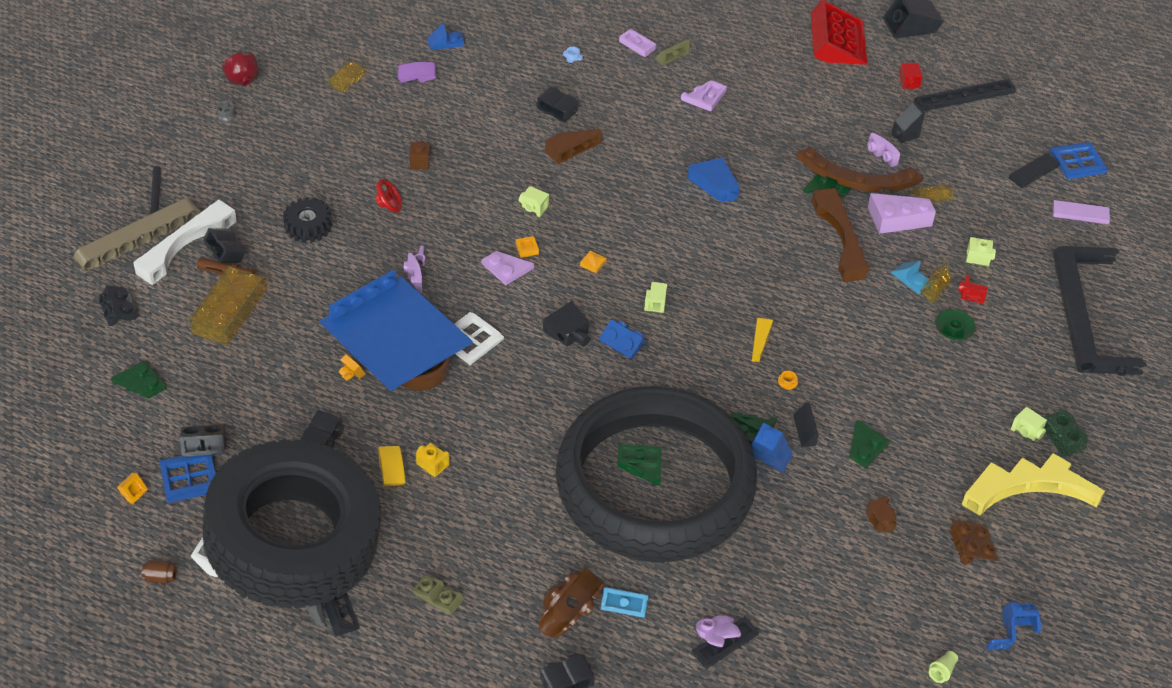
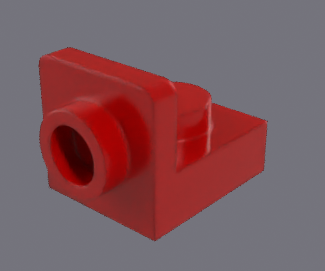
[958,274,988,304]

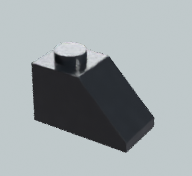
[892,101,925,143]

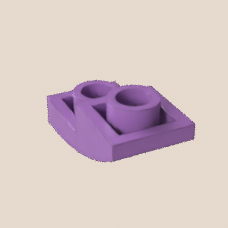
[398,62,436,82]

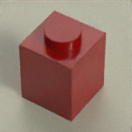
[899,63,923,90]

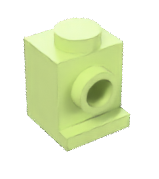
[519,186,549,217]
[644,282,667,313]
[1011,407,1047,441]

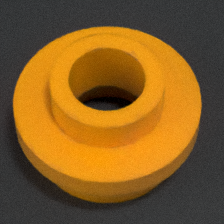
[778,371,798,390]

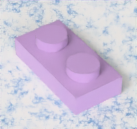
[619,29,656,57]

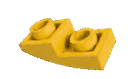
[378,446,405,486]

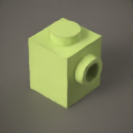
[966,237,996,266]

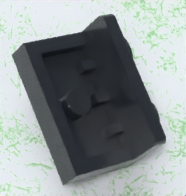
[99,285,138,326]

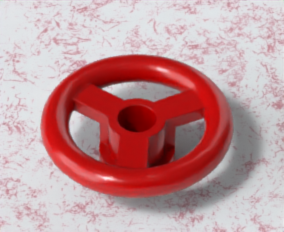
[375,179,402,213]

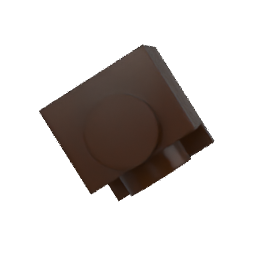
[866,496,897,533]

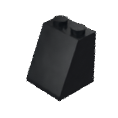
[883,0,944,39]

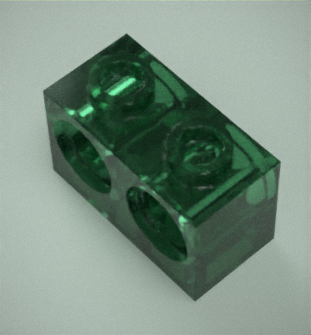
[1044,409,1089,458]

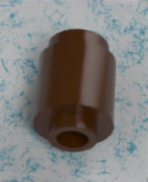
[142,560,177,584]

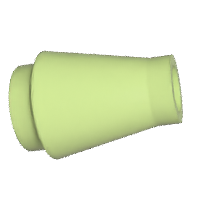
[929,651,958,683]

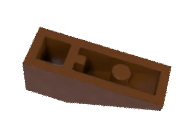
[545,129,602,164]

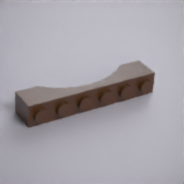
[812,188,869,282]

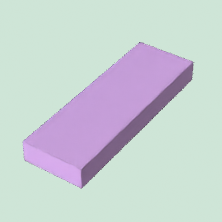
[1053,200,1110,224]

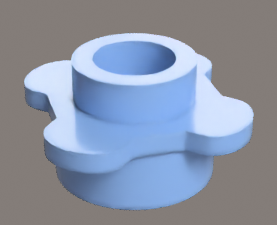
[563,47,583,63]

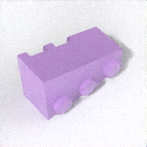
[868,193,936,234]

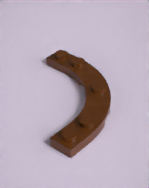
[796,147,924,192]

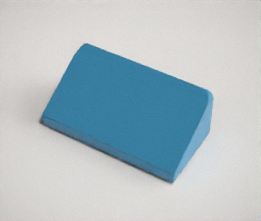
[600,587,649,617]

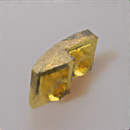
[328,61,366,93]

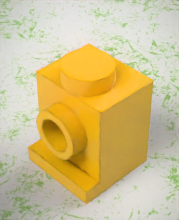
[416,442,449,477]

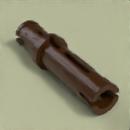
[197,257,256,282]

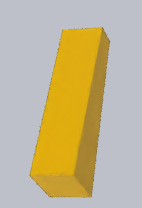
[752,318,773,362]

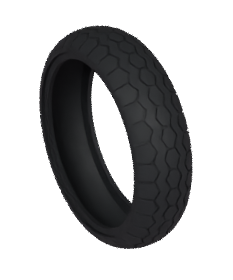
[556,386,757,562]

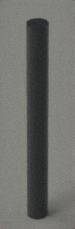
[150,166,161,215]

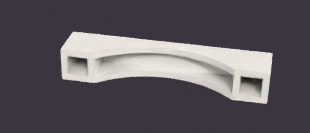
[133,200,237,285]

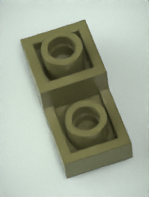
[412,575,464,615]

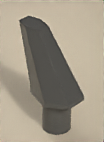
[305,603,325,625]

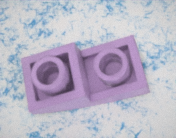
[868,133,900,167]
[404,253,422,294]

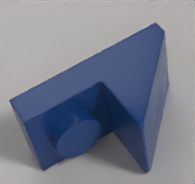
[427,23,464,50]

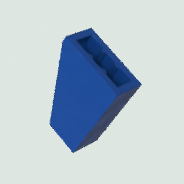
[687,157,739,202]
[750,423,793,472]

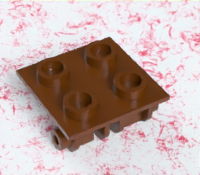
[950,519,999,565]

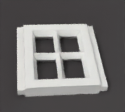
[454,312,504,365]

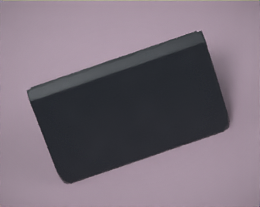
[793,402,818,447]
[323,593,360,637]

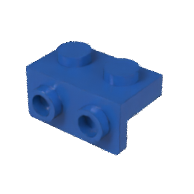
[598,320,647,360]

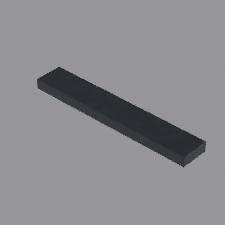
[914,79,1016,111]

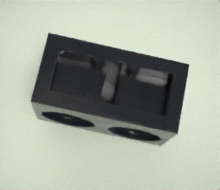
[179,424,226,457]

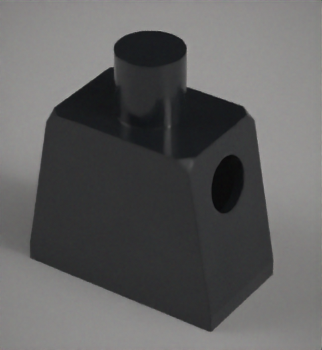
[543,301,591,347]

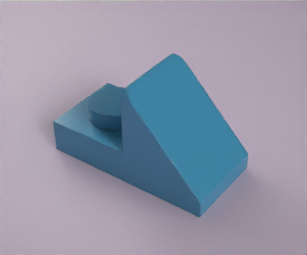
[891,260,933,294]

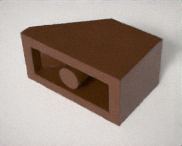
[409,142,431,170]

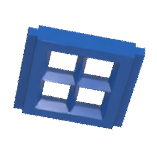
[1049,142,1108,179]
[159,455,215,503]

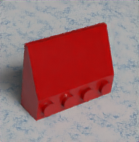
[811,0,868,65]

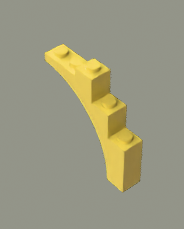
[962,453,1105,516]

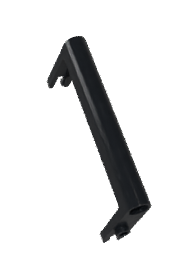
[1053,246,1147,376]

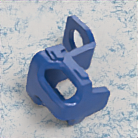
[986,602,1042,650]

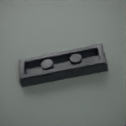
[1009,153,1060,188]
[692,617,759,669]

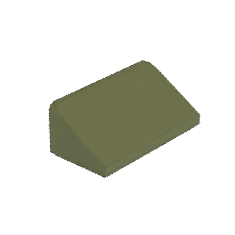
[655,39,690,65]

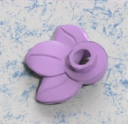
[696,615,741,647]

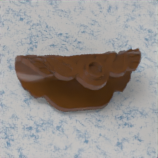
[539,566,605,638]

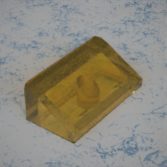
[912,185,953,203]
[921,264,952,304]

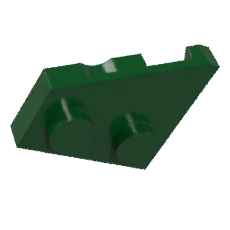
[803,174,852,198]
[110,361,166,399]
[849,420,890,469]
[617,444,662,486]

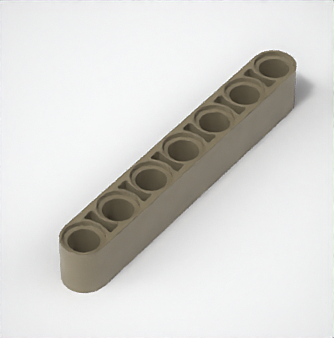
[74,198,201,272]

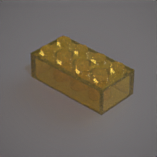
[189,266,266,346]

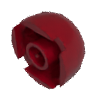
[222,52,259,86]

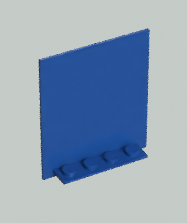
[319,269,473,391]

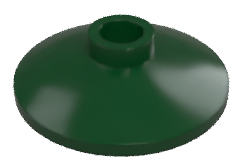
[936,309,975,340]

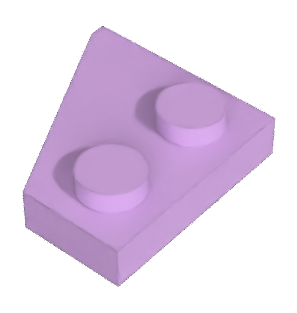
[681,80,727,111]
[481,251,534,285]

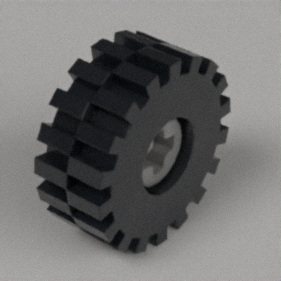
[283,197,332,243]

